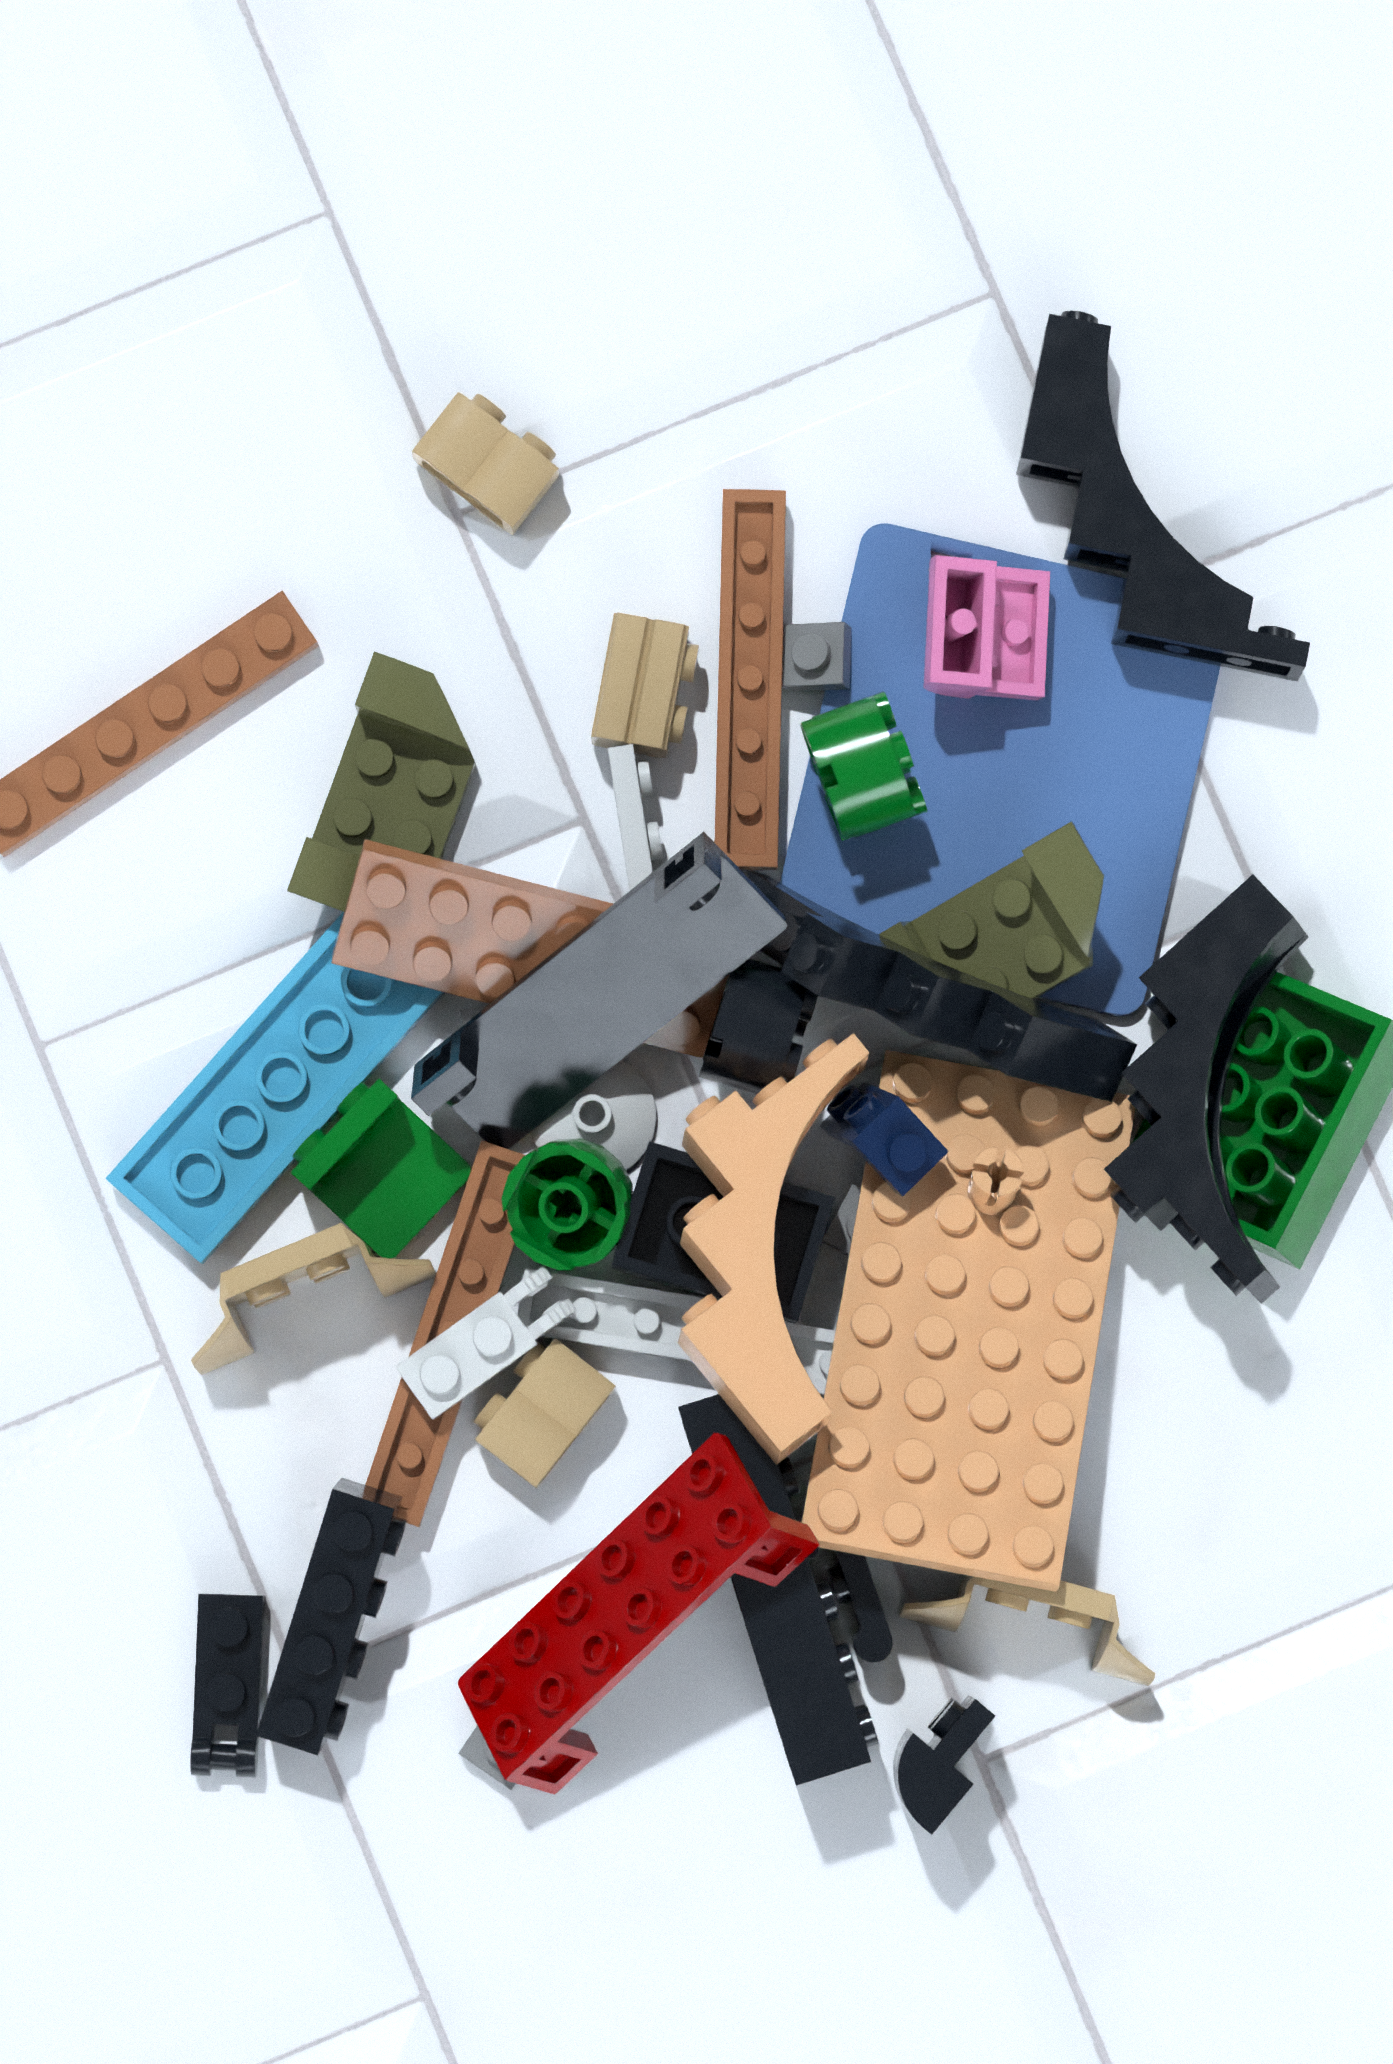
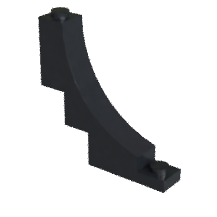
[1016,310,1310,682]

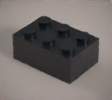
[612,1141,835,1324]

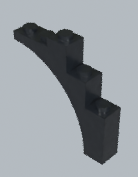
[747,870,1138,1102]
[1104,874,1309,1304]

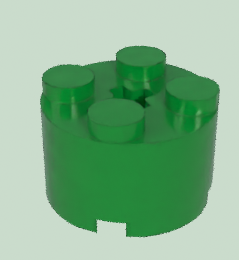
[800,691,928,841]

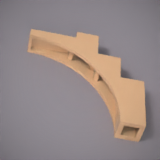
[678,1033,870,1465]

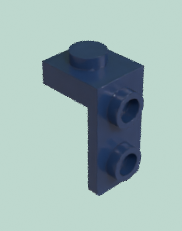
[820,1082,949,1197]

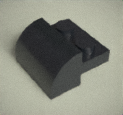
[893,1695,996,1835]

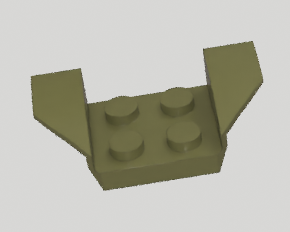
[287,651,476,912]
[878,821,1104,999]

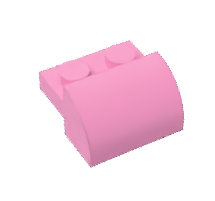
[924,555,1050,701]

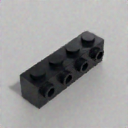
[256,1477,407,1756]

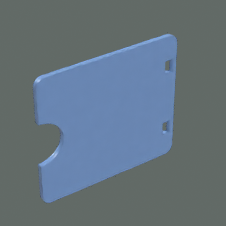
[780,523,1221,1016]

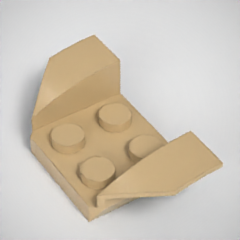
[191,1223,437,1375]
[898,1575,1156,1686]

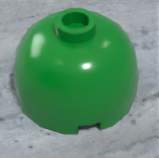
[501,1138,633,1270]

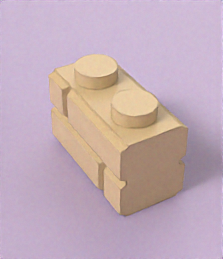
[591,612,699,758]

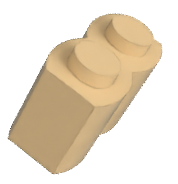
[412,392,559,536]
[473,1338,616,1489]

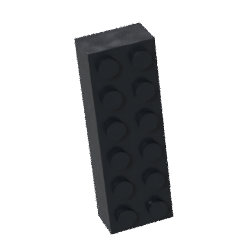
[678,1394,879,1786]

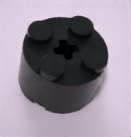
[698,958,818,1094]

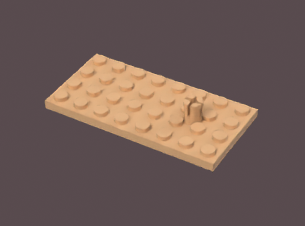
[801,1050,1135,1592]

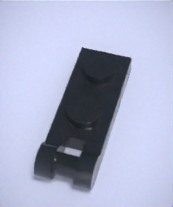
[827,1550,893,1663]
[190,1593,265,1778]

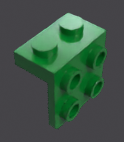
[290,1078,471,1258]

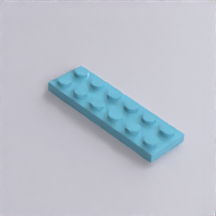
[105,912,445,1264]

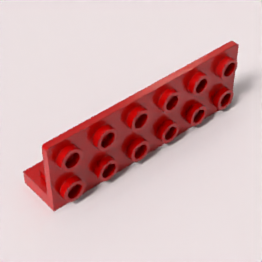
[458,1433,820,1795]

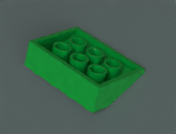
[1131,972,1393,1270]

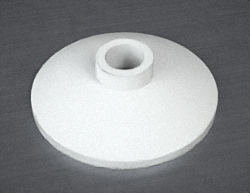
[531,1060,656,1170]

